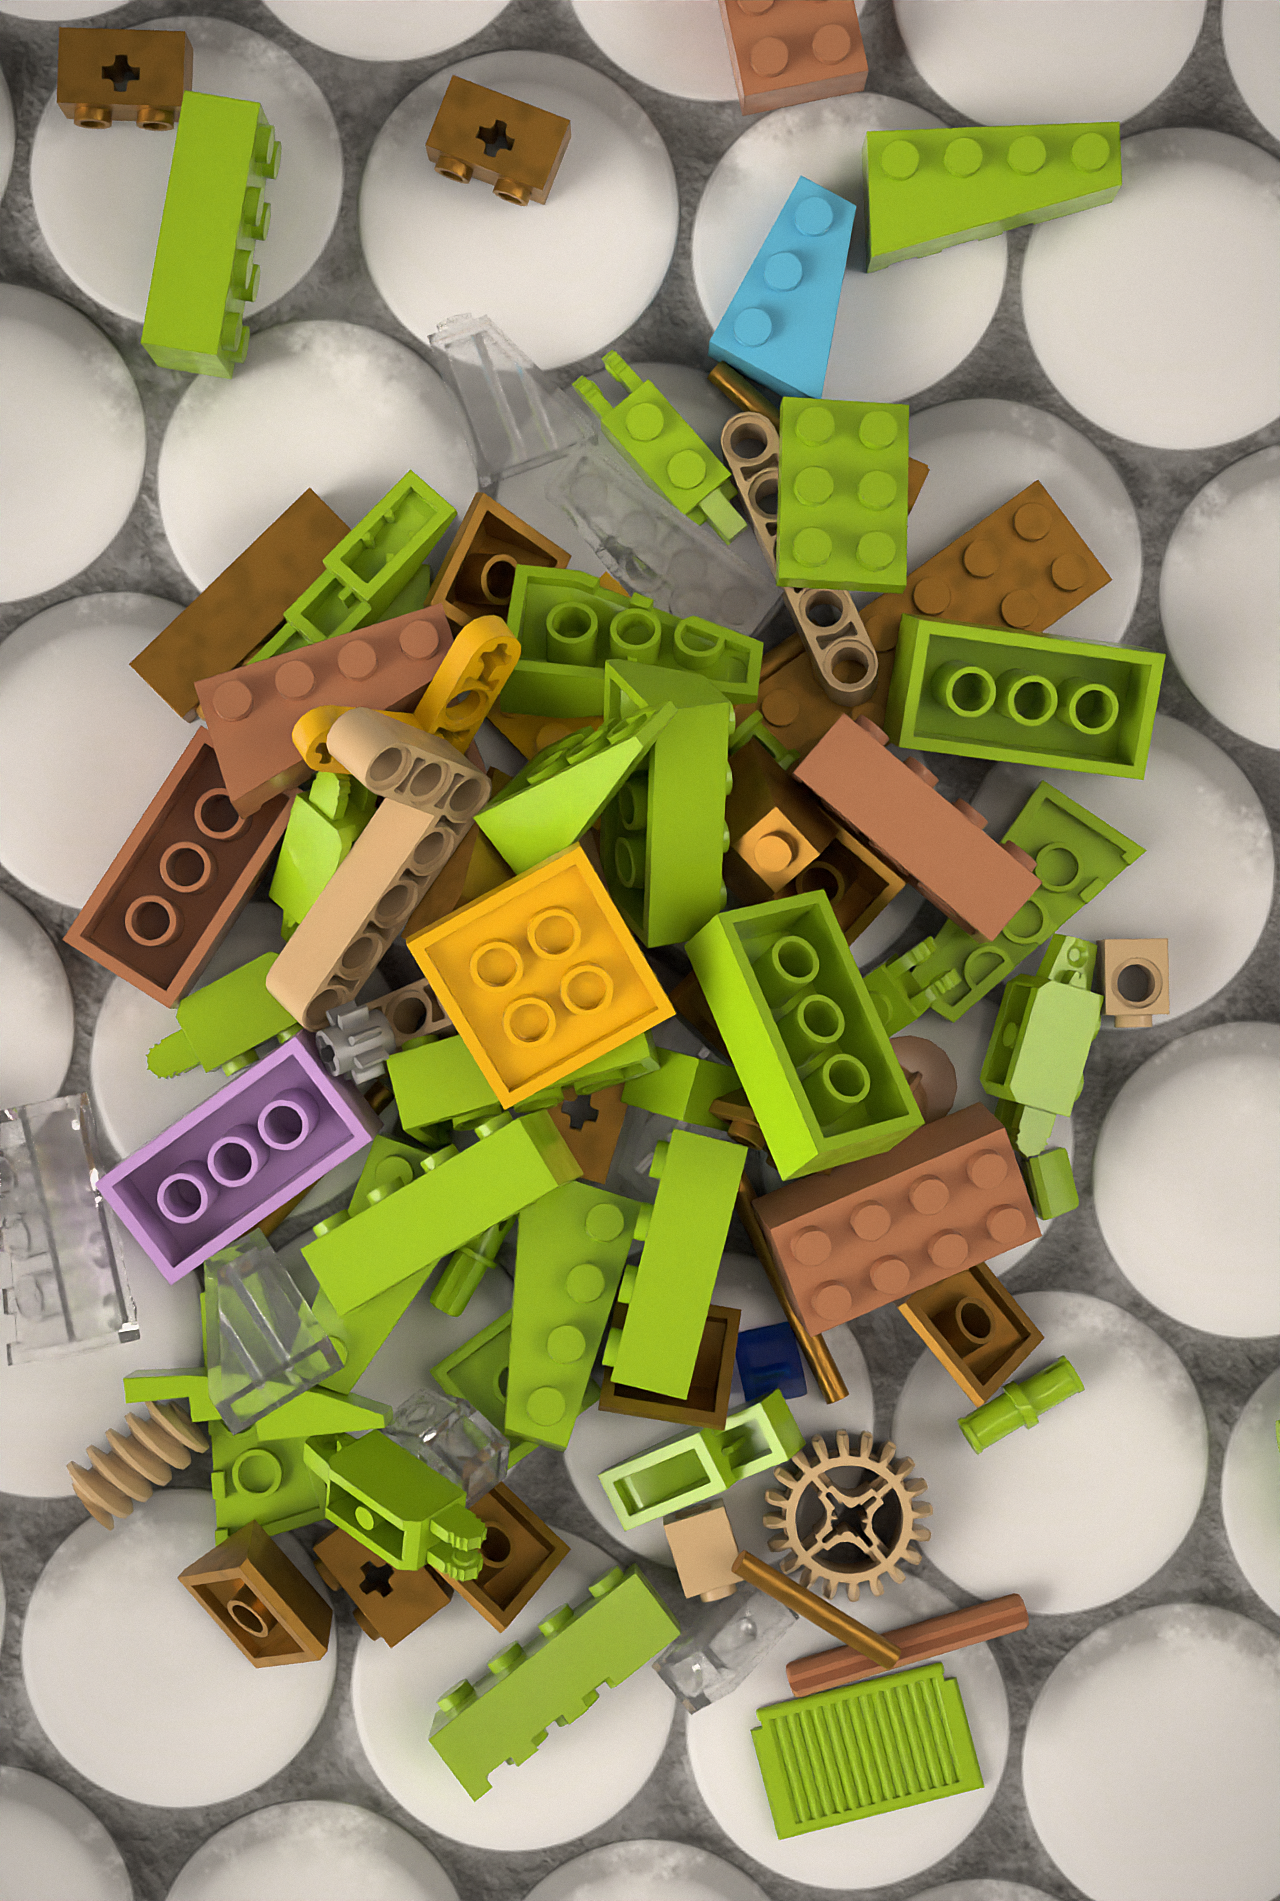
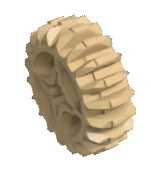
[762,1429,933,1602]

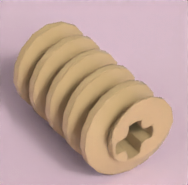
[66,1400,210,1531]

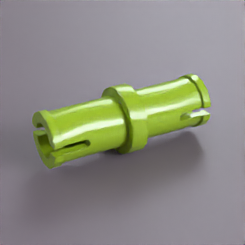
[956,1355,1085,1455]

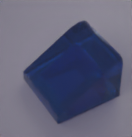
[735,1321,808,1402]

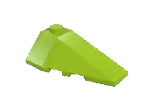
[500,564,764,718]
[473,700,678,875]

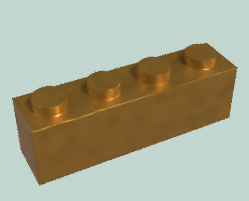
[129,487,351,723]

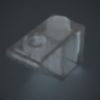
[377,1388,510,1509]

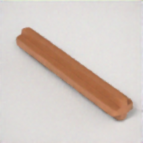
[786,1593,1029,1697]

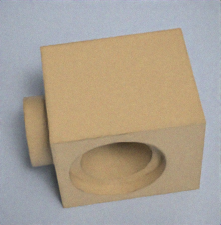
[1096,938,1170,1028]
[663,1498,744,1602]

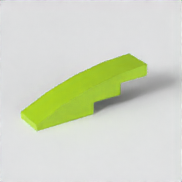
[247,469,458,665]
[123,1367,393,1441]

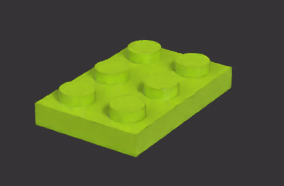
[776,397,909,594]

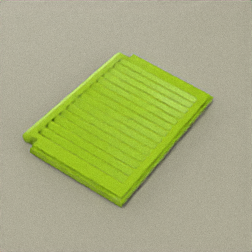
[750,1662,985,1840]

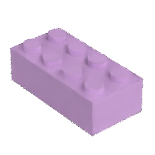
[94,1028,384,1285]

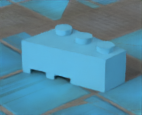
[708,176,856,399]

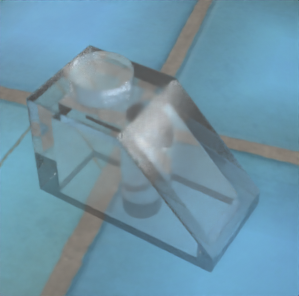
[651,1580,800,1715]

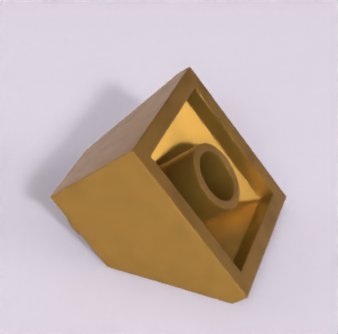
[722,737,840,907]

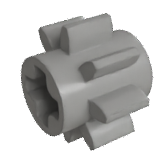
[315,1000,396,1085]

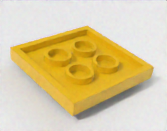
[406,841,676,1110]

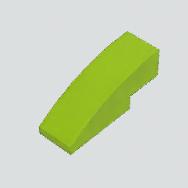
[597,1388,806,1531]

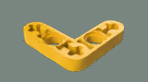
[292,615,521,775]

